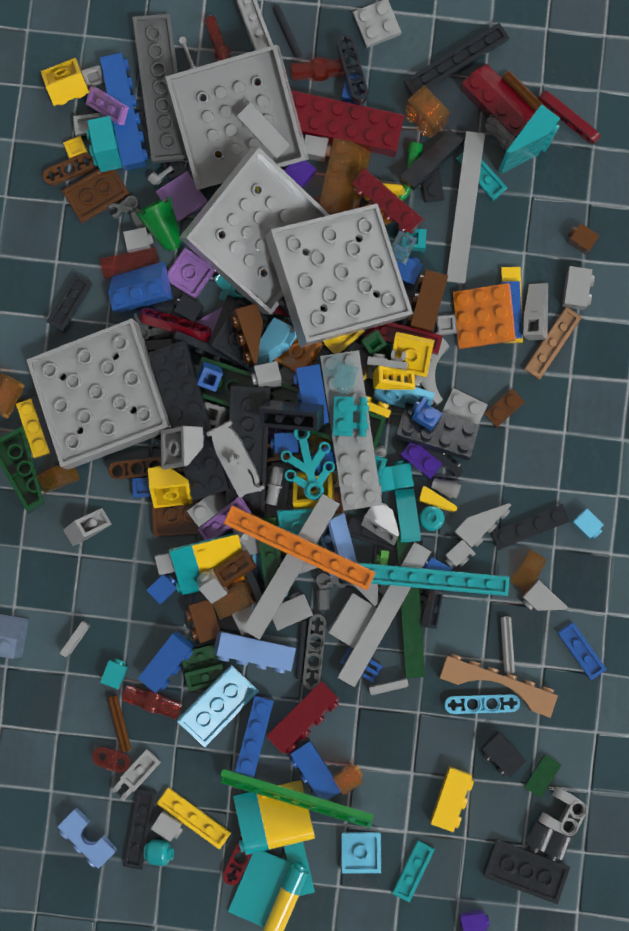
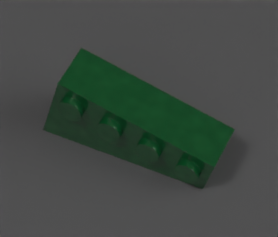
[0,426,45,514]

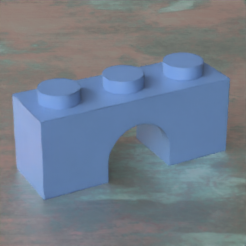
[57,808,118,869]

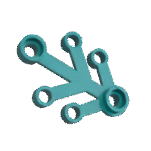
[280,430,335,500]

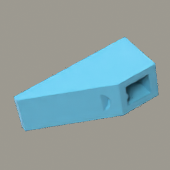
[244,317,297,373]

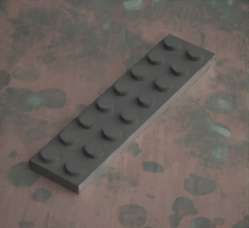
[132,14,188,163]

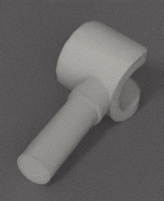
[148,166,173,185]

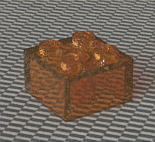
[405,85,451,138]

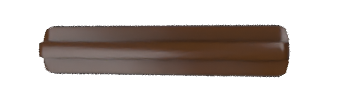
[503,71,547,112]
[107,695,131,752]

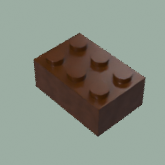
[406,269,448,333]

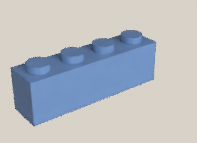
[213,631,296,673]

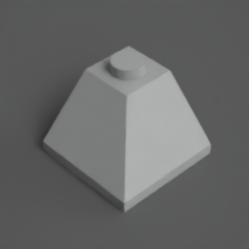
[161,426,204,470]

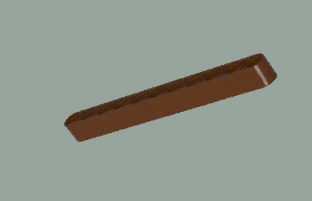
[108,439,318,480]

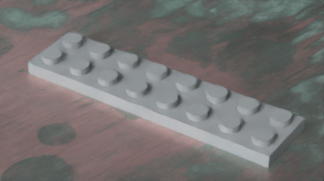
[320,350,382,511]

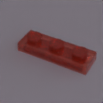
[100,247,159,278]

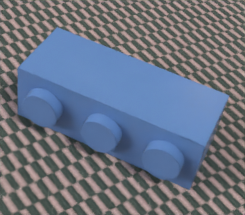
[320,513,357,576]

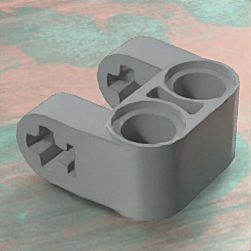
[538,786,587,836]

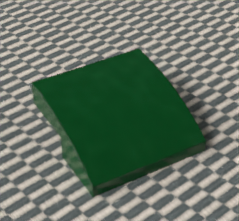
[182,642,224,692]

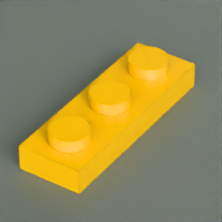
[16,399,50,458]

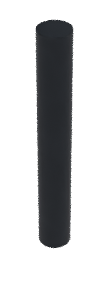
[273,5,302,58]
[295,621,308,680]

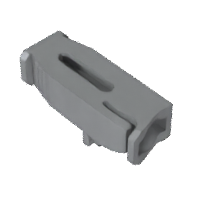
[206,420,265,498]

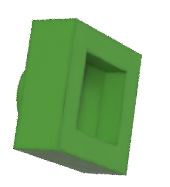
[375,550,389,565]

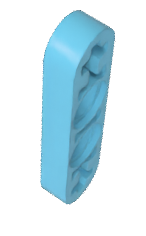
[444,694,520,714]

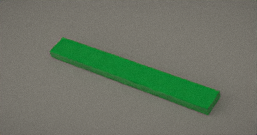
[221,769,374,828]

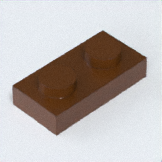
[484,388,525,428]
[214,550,257,588]

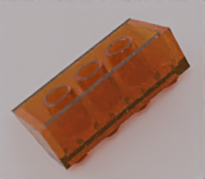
[319,138,371,215]

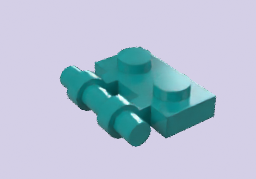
[333,396,369,437]

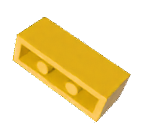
[430,766,474,832]

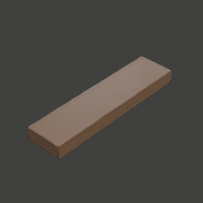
[523,307,582,380]

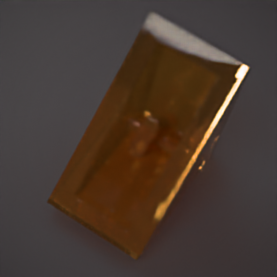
[37,465,80,494]
[509,549,547,592]

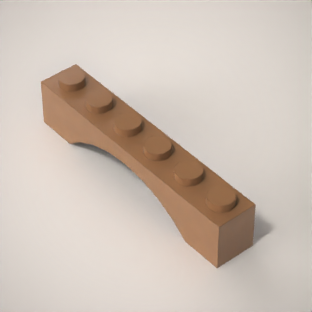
[439,654,558,718]

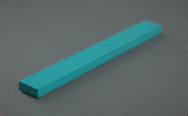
[356,562,510,596]

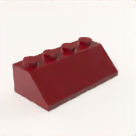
[460,64,535,143]

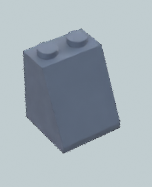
[0,614,29,659]

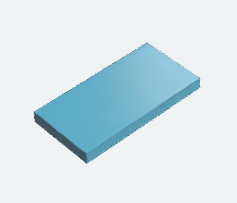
[177,664,259,747]

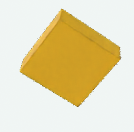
[63,135,88,159]

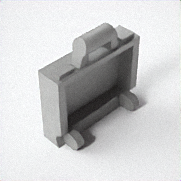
[328,592,376,648]

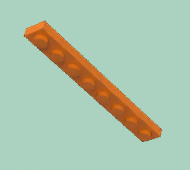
[224,506,376,590]

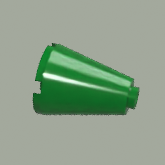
[136,196,182,252]

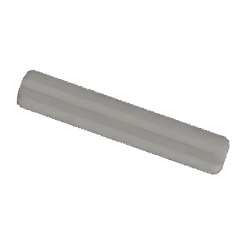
[500,616,515,674]

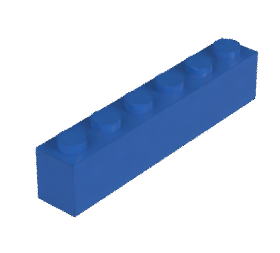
[100,53,149,171]

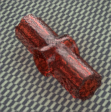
[291,57,348,81]
[122,684,182,720]

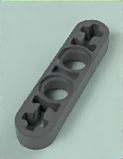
[303,614,326,690]

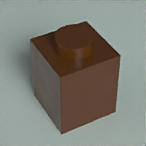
[568,223,600,255]

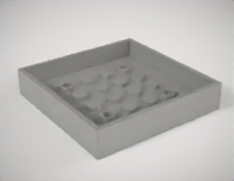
[166,45,309,190]
[179,147,330,315]
[265,203,413,347]
[27,319,171,470]

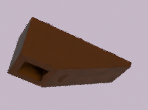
[230,304,263,369]

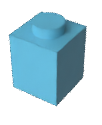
[571,509,604,539]

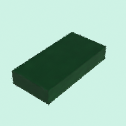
[524,754,562,798]

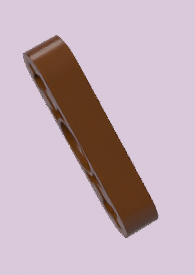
[43,153,96,186]

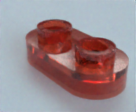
[92,746,131,773]

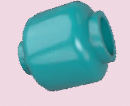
[419,506,445,531]
[144,839,174,866]

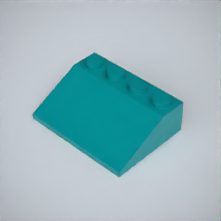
[498,105,560,174]

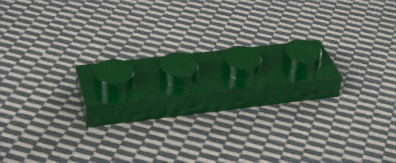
[259,516,282,590]

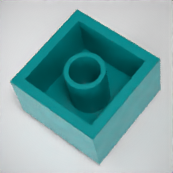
[86,116,123,172]

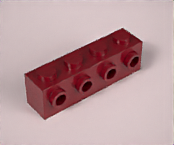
[352,168,425,234]
[266,681,340,755]

